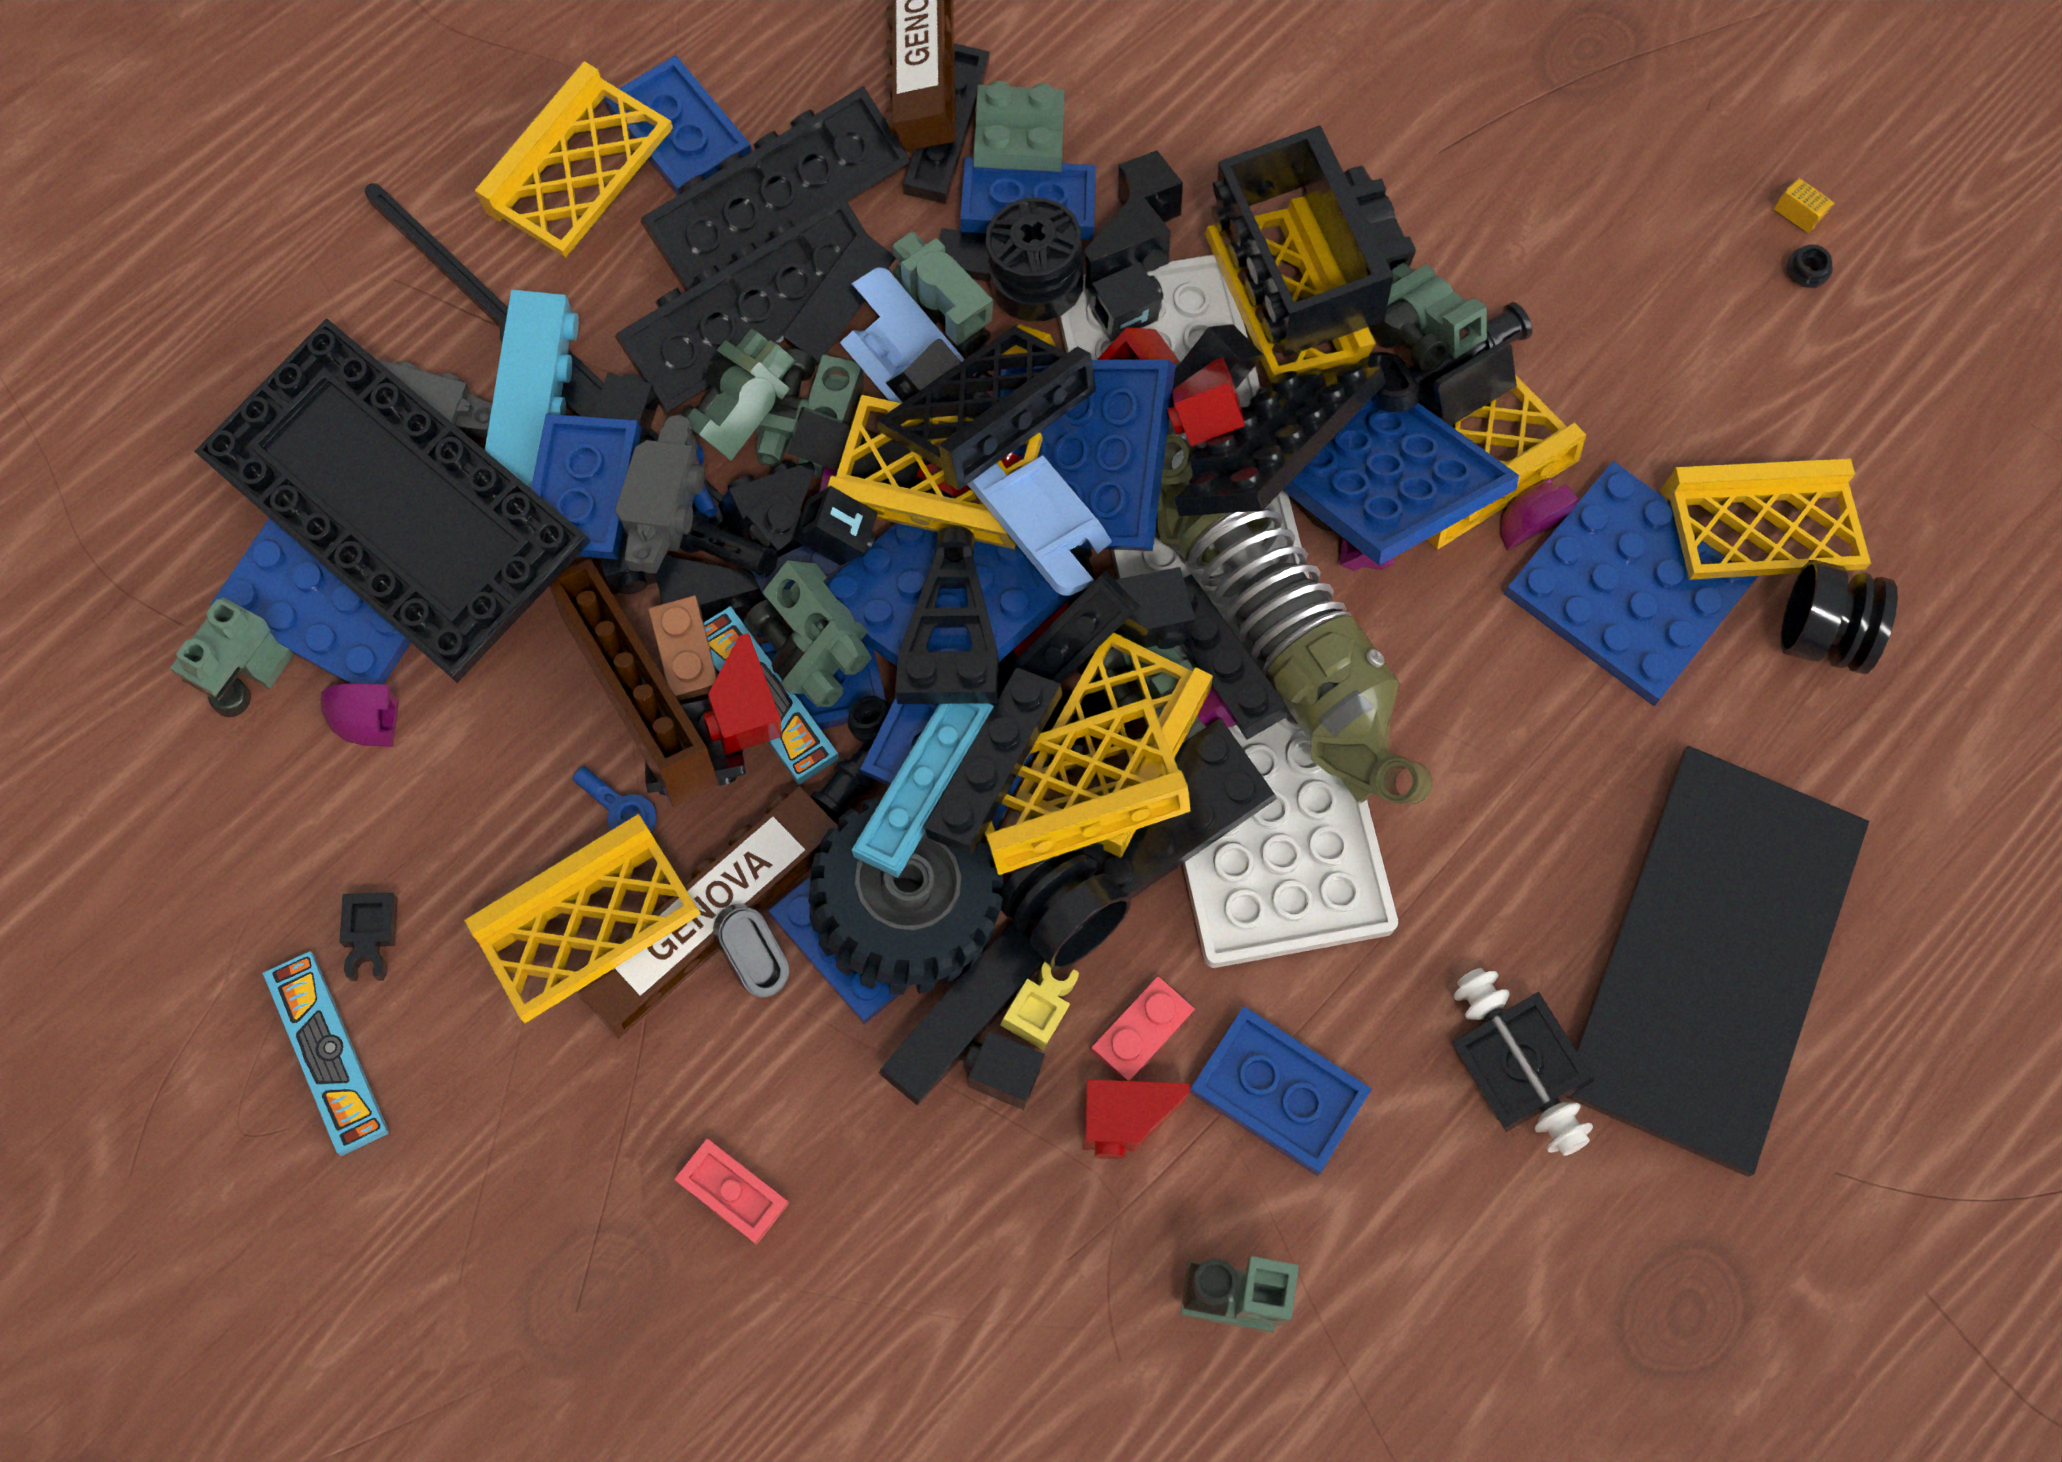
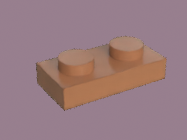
[648,596,718,702]

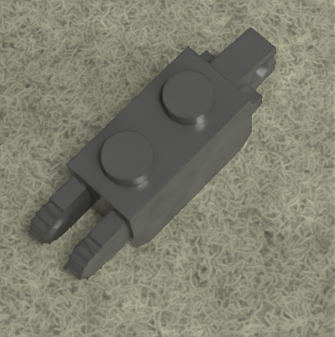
[378,360,492,438]
[615,414,705,573]

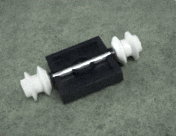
[1452,968,1594,1156]

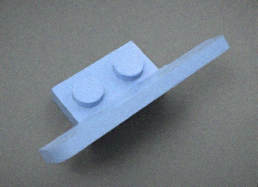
[840,268,965,403]
[967,455,1112,596]

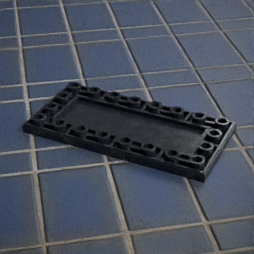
[194,318,591,683]
[1566,746,1870,1177]

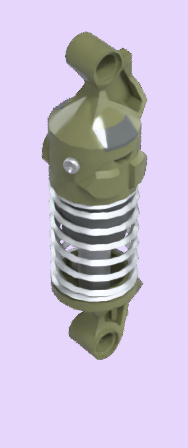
[1157,434,1432,805]

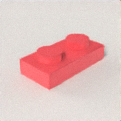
[1090,976,1195,1081]
[674,1138,789,1246]

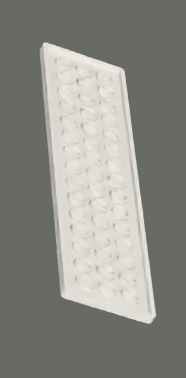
[1058,255,1398,968]

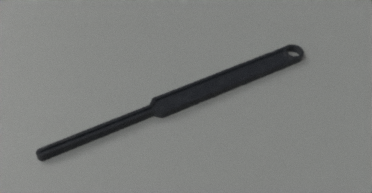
[365,183,739,553]

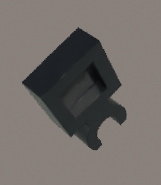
[339,893,398,981]

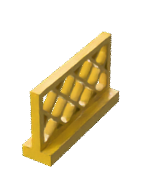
[475,61,673,258]
[1205,196,1376,382]
[1427,375,1586,550]
[827,395,1043,550]
[1660,459,1871,580]
[1015,633,1213,858]
[985,698,1190,875]
[464,814,701,1023]

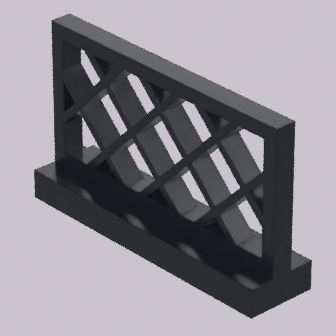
[877,326,1096,490]

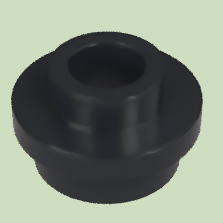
[1787,244,1832,288]
[848,696,891,743]

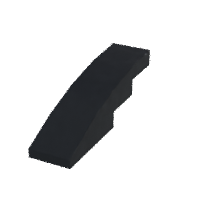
[879,922,1045,1106]

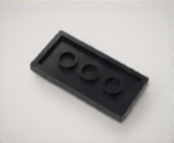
[1084,717,1277,899]

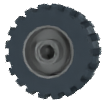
[808,797,1004,995]

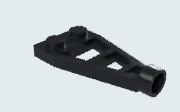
[895,526,999,704]

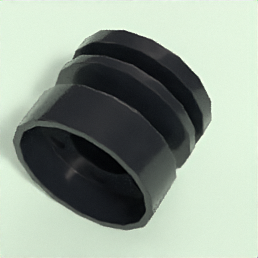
[986,198,1084,321]
[1780,560,1898,674]
[999,847,1131,970]

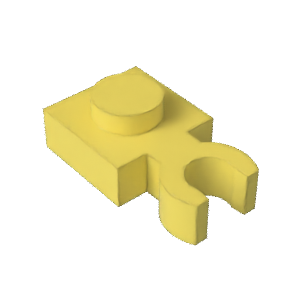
[1000,962,1079,1051]

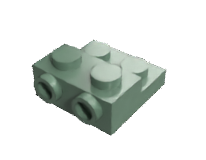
[973,81,1065,172]

